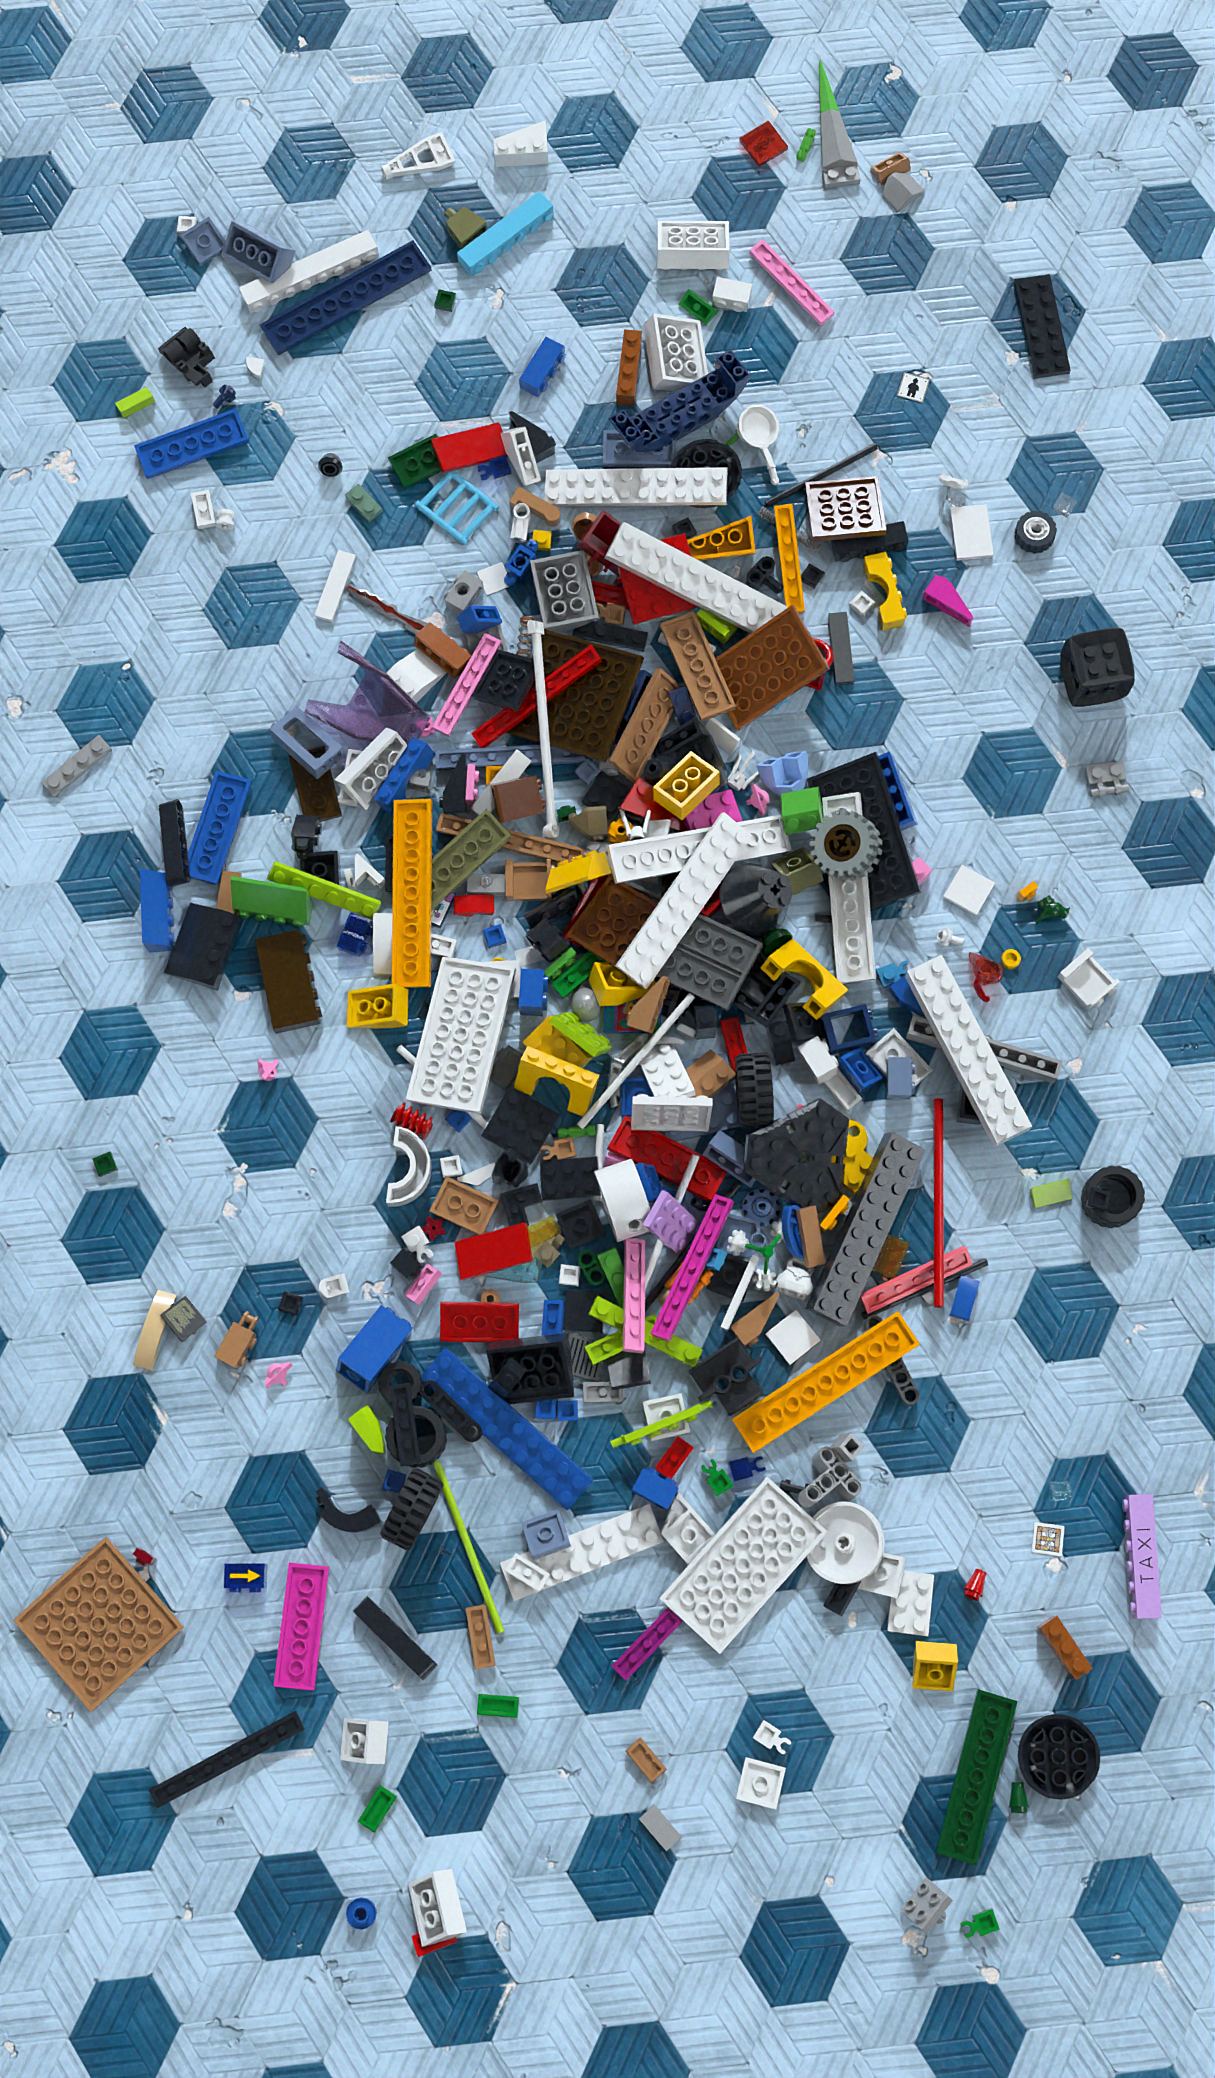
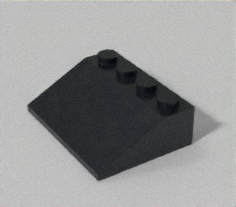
[164,903,244,991]
[486,1333,575,1404]

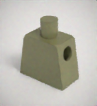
[444,207,487,250]

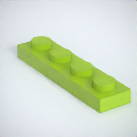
[583,1313,657,1365]

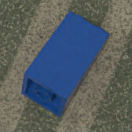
[336,1305,413,1394]

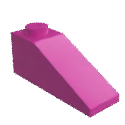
[922,575,973,627]

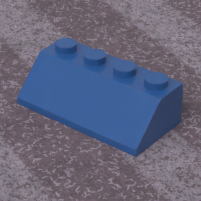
[140,869,175,953]

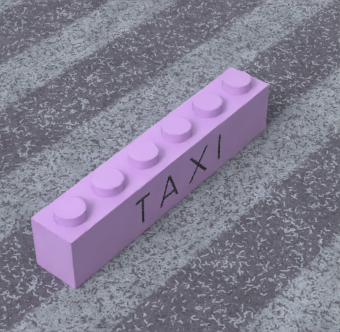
[1122,1494,1162,1619]

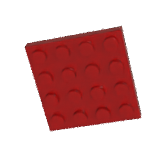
[617,533,699,625]

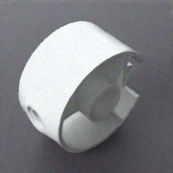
[594,1159,650,1242]

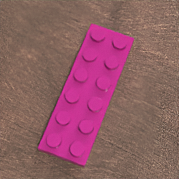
[274,1562,330,1690]

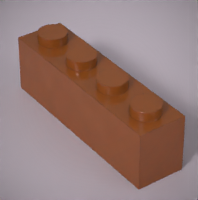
[616,329,642,407]

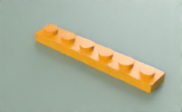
[774,504,805,613]

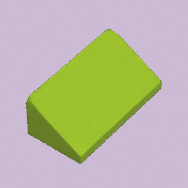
[115,387,155,419]
[1030,1178,1073,1208]

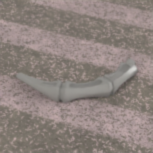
[607,1033,686,1108]

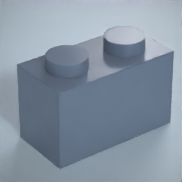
[886,1057,915,1099]

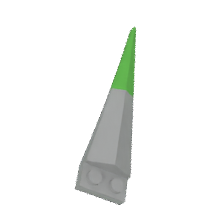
[819,61,861,189]

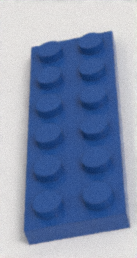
[134,408,249,479]
[188,771,253,886]

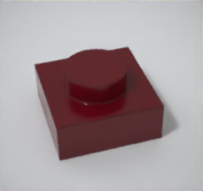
[132,1547,157,1566]

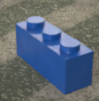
[519,336,566,398]

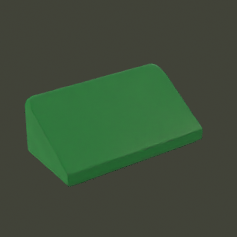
[678,289,719,325]

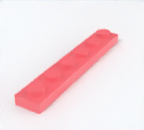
[860,1246,973,1314]

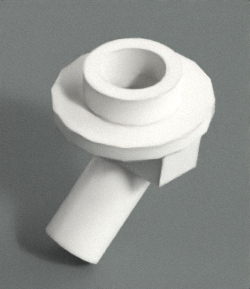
[937,927,965,946]

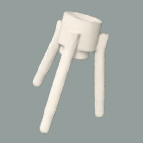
[727,751,759,791]
[619,809,651,841]

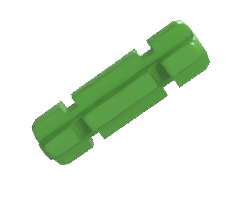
[796,128,816,162]
[558,1125,596,1139]

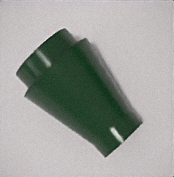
[1009,1782,1029,1814]

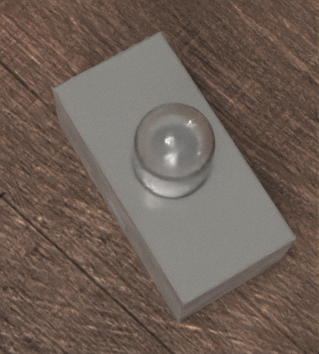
[467,874,506,897]

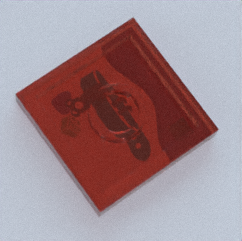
[739,120,788,167]

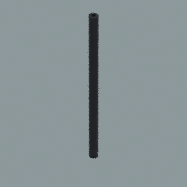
[765,443,878,508]
[861,1258,989,1320]

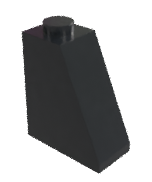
[692,1001,717,1040]

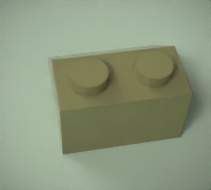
[770,847,824,895]

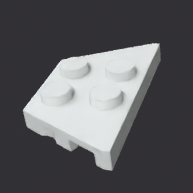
[660,1492,715,1564]

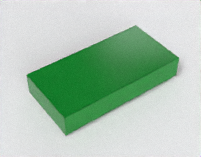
[477,1694,519,1718]
[357,1785,397,1833]

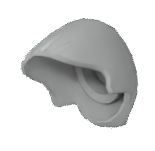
[571,985,600,1022]

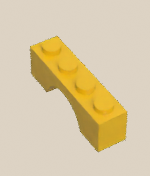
[863,552,907,631]

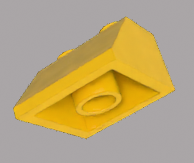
[912,1641,958,1691]

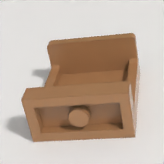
[505,859,555,901]

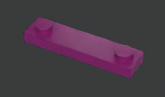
[612,1607,683,1681]

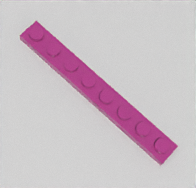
[650,1194,734,1342]

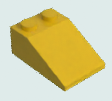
[588,962,656,1006]
[347,983,409,1028]

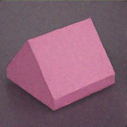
[603,1151,626,1168]

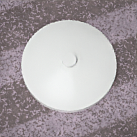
[806,1502,885,1584]

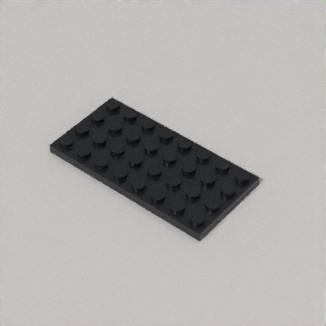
[807,752,922,912]

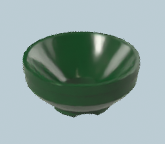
[761,928,793,957]

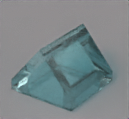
[1049,1482,1072,1501]

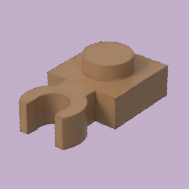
[596,603,626,625]
[541,1137,577,1161]

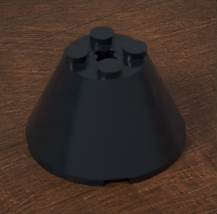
[719,863,792,938]

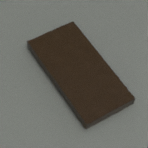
[289,746,342,822]

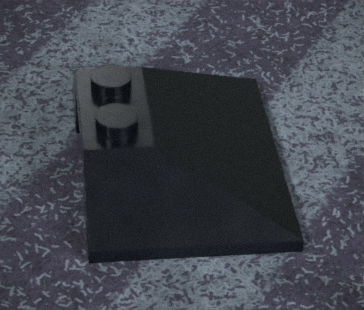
[653,717,727,792]
[732,956,801,1028]

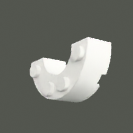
[386,1126,432,1207]

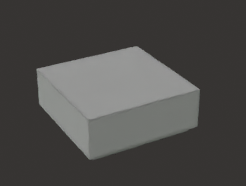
[676,1023,696,1041]

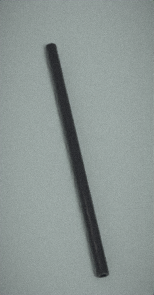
[645,1182,742,1313]

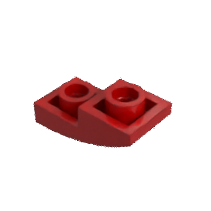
[453,895,495,917]

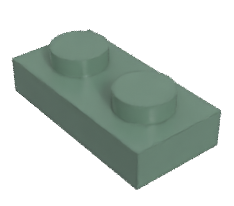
[345,484,383,522]

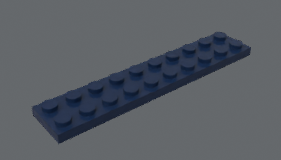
[260,240,432,356]

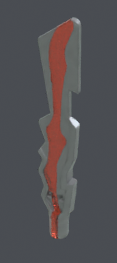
[347,585,428,635]

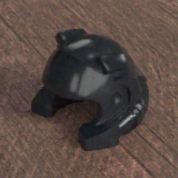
[491,1148,530,1188]

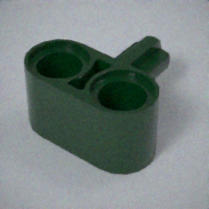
[578,1250,605,1287]

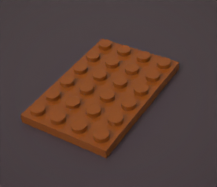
[715,605,830,731]

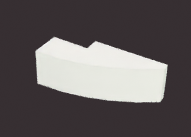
[373,913,393,974]

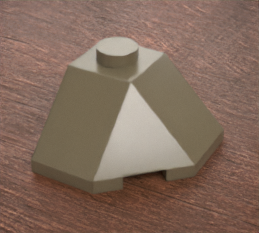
[568,806,608,842]

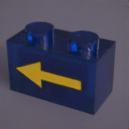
[224,1563,268,1593]

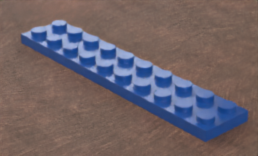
[421,1348,594,1510]

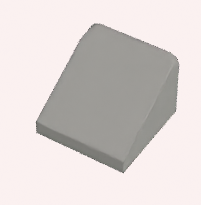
[921,1289,946,1307]

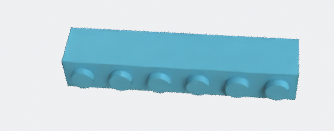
[457,191,554,277]

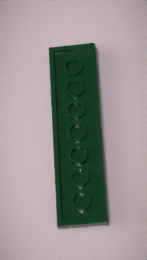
[936,1689,1018,1865]

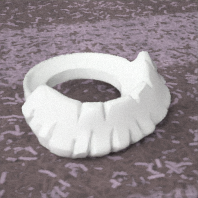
[938,473,969,489]

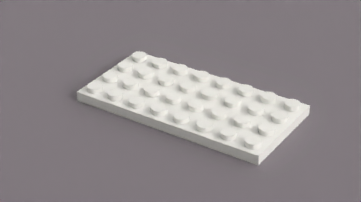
[406,956,517,1114]
[660,1477,827,1654]

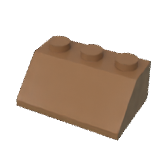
[686,1049,736,1098]

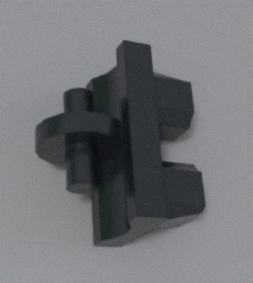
[661,987,693,1024]

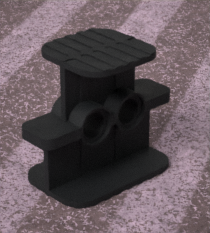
[689,1337,763,1416]

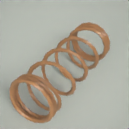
[516,616,534,658]

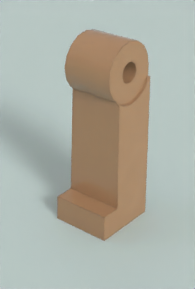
[509,486,561,527]

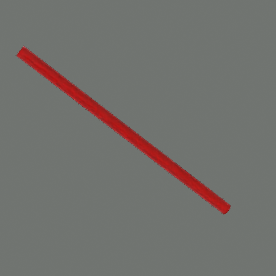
[934,1098,944,1308]

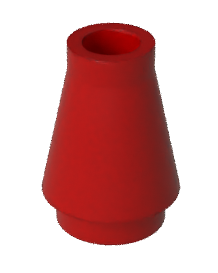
[963,1569,987,1601]

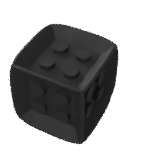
[1060,628,1135,707]

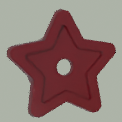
[422,1216,446,1241]

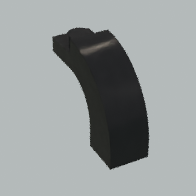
[316,1487,383,1533]

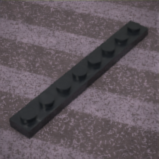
[149,1710,305,1808]

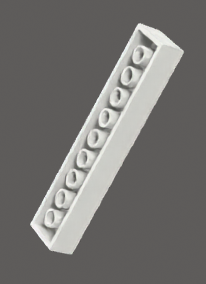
[605,522,788,634]
[905,955,1032,1147]

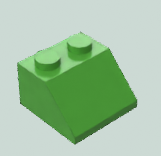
[781,787,824,835]

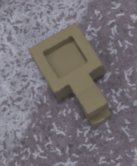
[533,1234,566,1268]

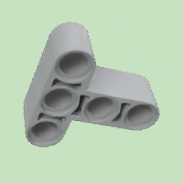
[798,1446,862,1508]

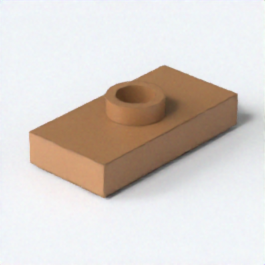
[625,1737,667,1783]

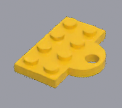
[800,1120,873,1193]

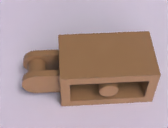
[214,1311,259,1370]

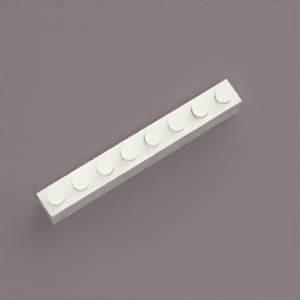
[239,230,379,314]

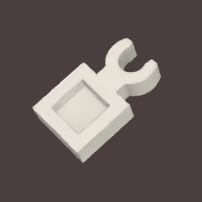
[401,1226,433,1263]
[753,1720,791,1754]

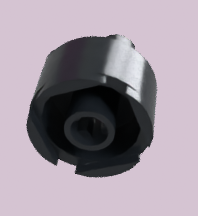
[526,918,570,963]

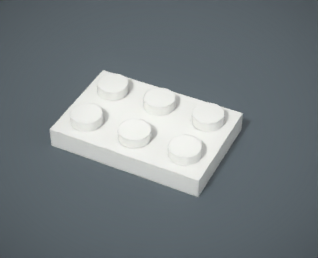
[887,1571,934,1636]

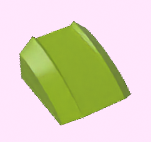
[348,1405,386,1454]

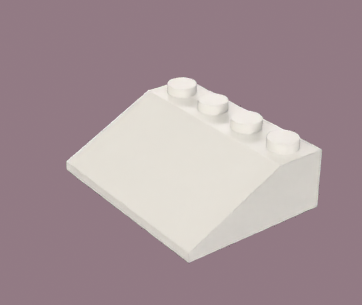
[657,221,729,270]
[643,313,708,391]

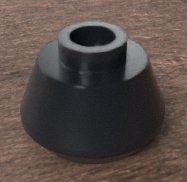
[318,453,343,477]

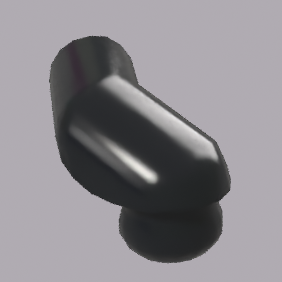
[690,1197,712,1212]

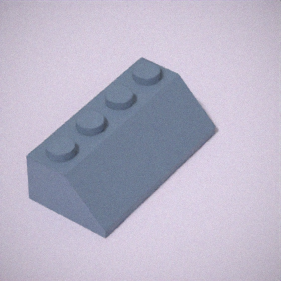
[221,221,296,283]

